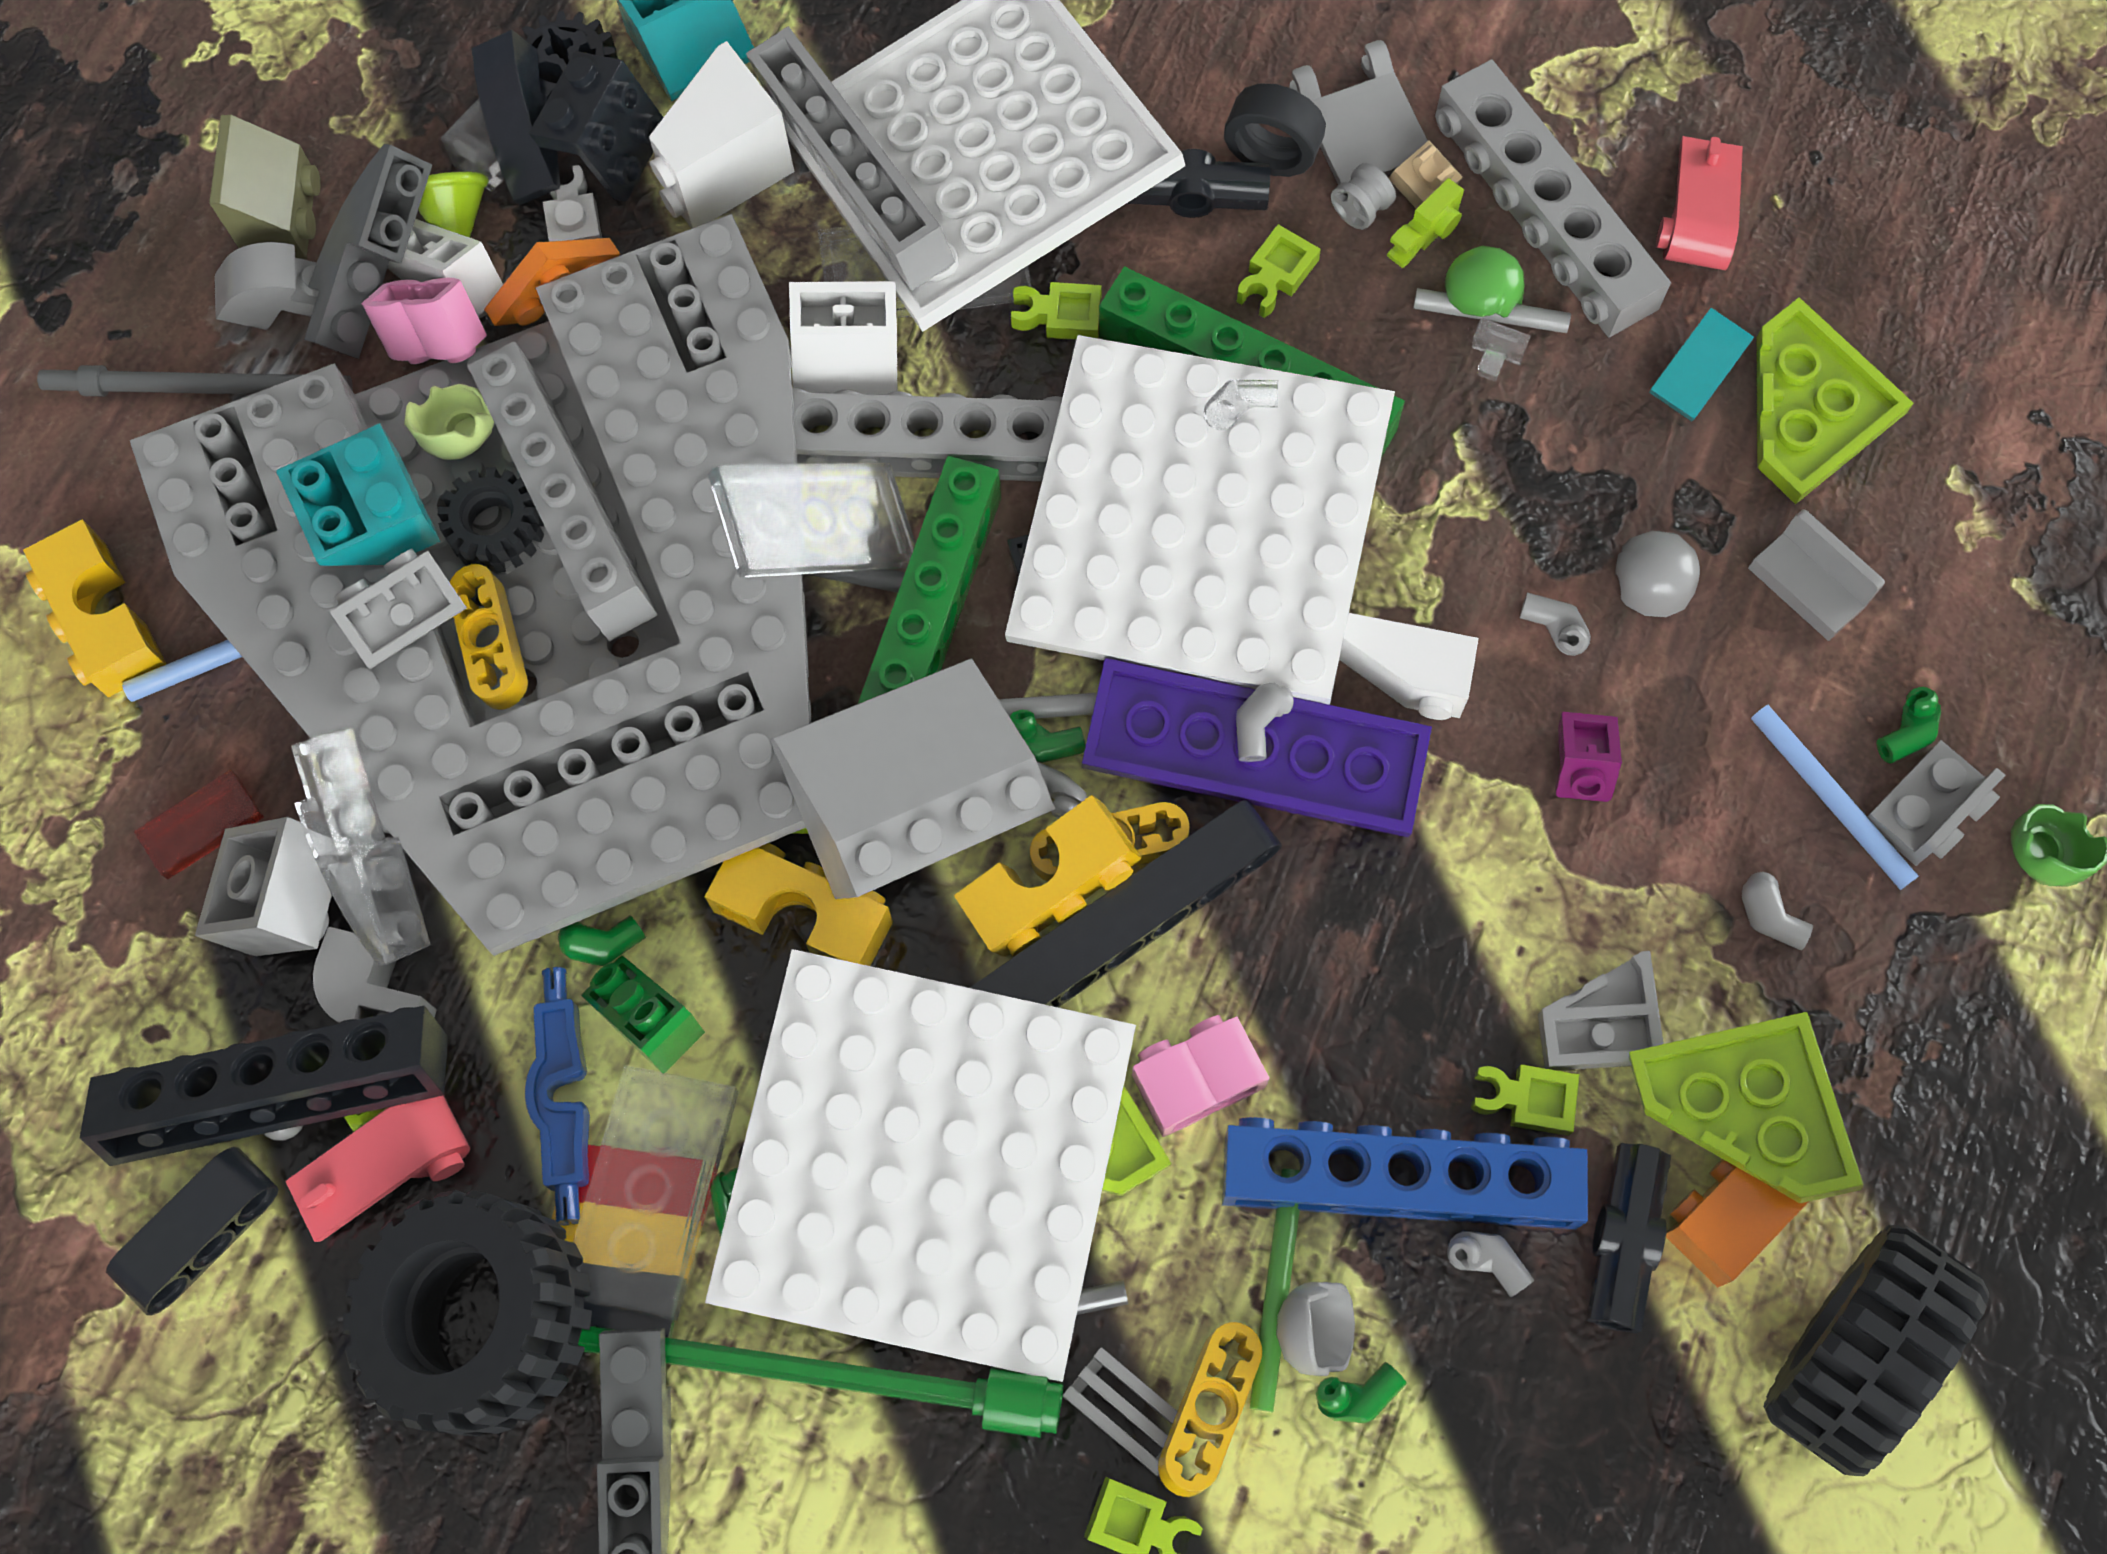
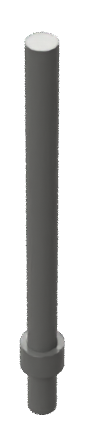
[37,365,353,397]

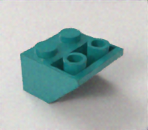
[617,0,754,101]
[276,423,441,566]

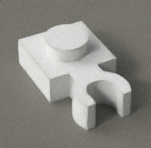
[543,165,602,242]

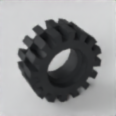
[437,467,544,573]

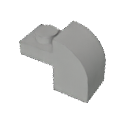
[215,242,319,330]
[313,926,437,1023]

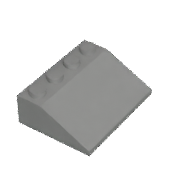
[770,658,1055,899]

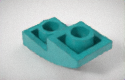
[1649,308,1754,422]

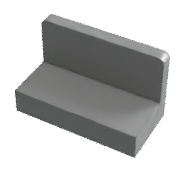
[1748,509,1885,641]

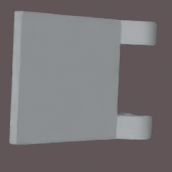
[1289,40,1428,185]

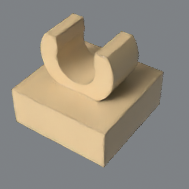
[1389,140,1463,209]

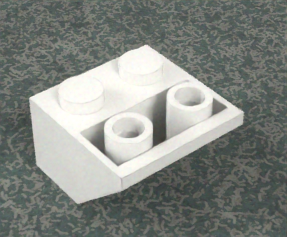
[789,281,897,395]

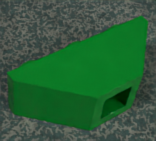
[581,955,705,1074]

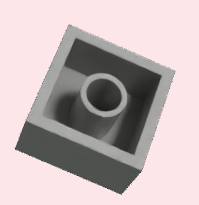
[195,817,346,956]

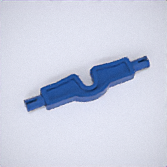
[525,967,590,1226]

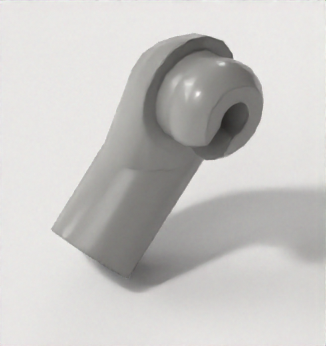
[1236,683,1294,762]
[1037,762,1088,819]
[1742,872,1813,951]
[1447,1231,1535,1297]

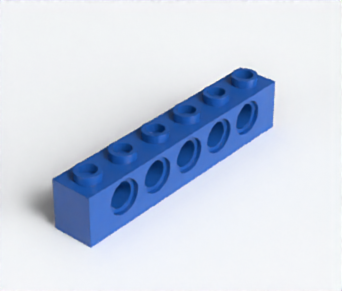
[1222,1117,1588,1230]

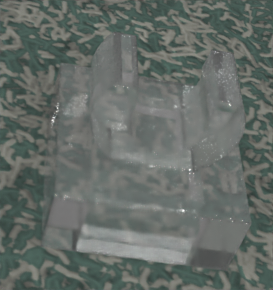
[1472,318,1531,382]

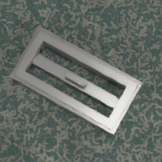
[1063,1347,1191,1476]

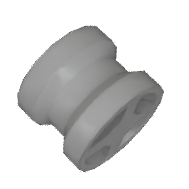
[1331,163,1396,230]

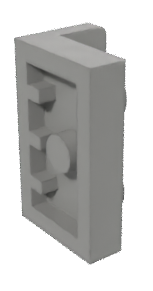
[330,549,467,669]
[1867,740,2005,866]

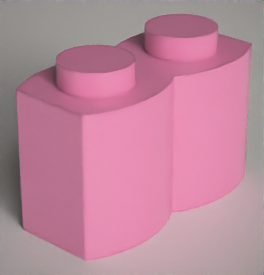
[361,278,487,364]
[1132,1015,1270,1137]

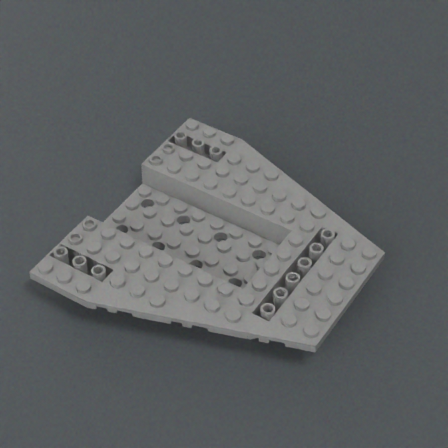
[130,214,811,956]

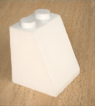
[649,41,795,229]

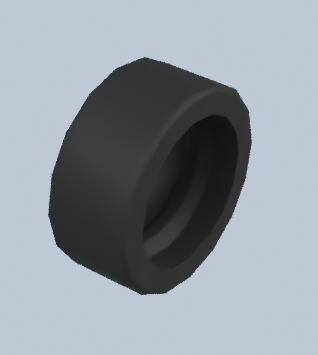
[1224,83,1326,177]

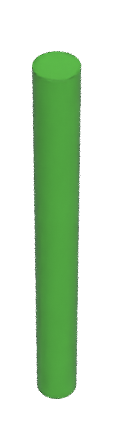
[1250,1169,1300,1413]

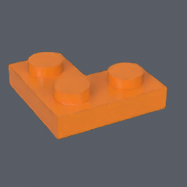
[484,238,620,326]

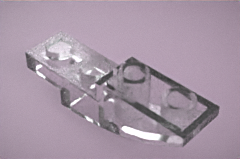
[291,728,431,965]

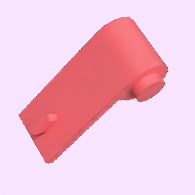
[1656,136,1743,271]
[285,1096,470,1242]

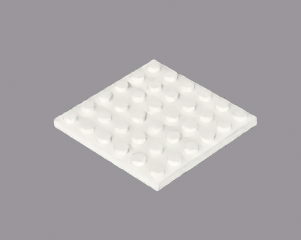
[783,0,1185,332]
[1005,335,1395,705]
[705,949,1136,1382]

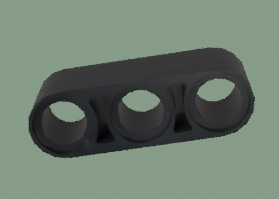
[106,1147,279,1316]

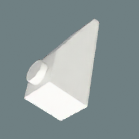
[388,219,503,318]
[1339,613,1479,720]

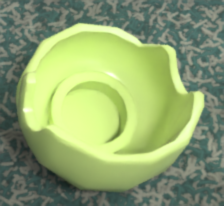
[404,384,494,460]

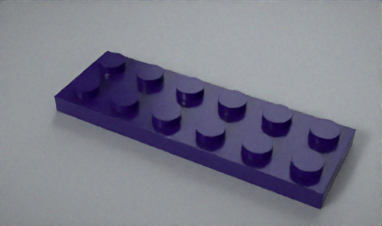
[1082,658,1432,838]

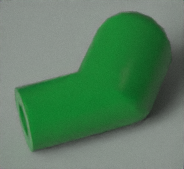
[1009,709,1086,763]
[1316,1362,1407,1423]

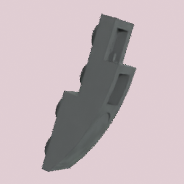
[304,144,432,359]
[597,1328,671,1554]

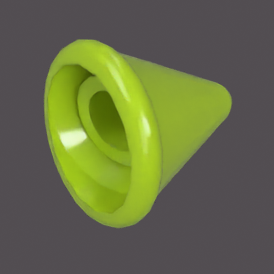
[418,172,489,238]

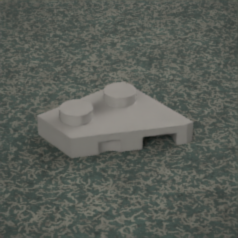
[1538,951,1664,1070]

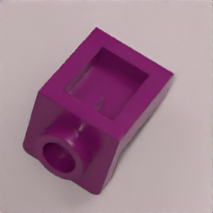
[1555,712,1622,802]

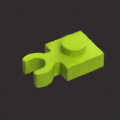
[1387,178,1464,268]
[1237,224,1321,318]
[1011,282,1102,340]
[1471,1065,1579,1136]
[1084,1477,1203,1554]

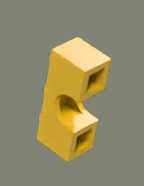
[23,519,166,698]
[954,795,1142,957]
[704,843,893,966]

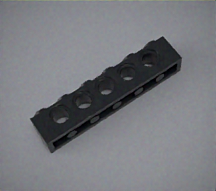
[79,1005,448,1166]

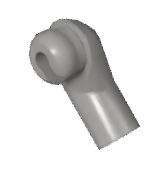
[1519,592,1591,656]

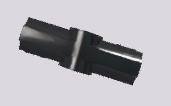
[1126,149,1271,218]
[1586,1143,1671,1334]

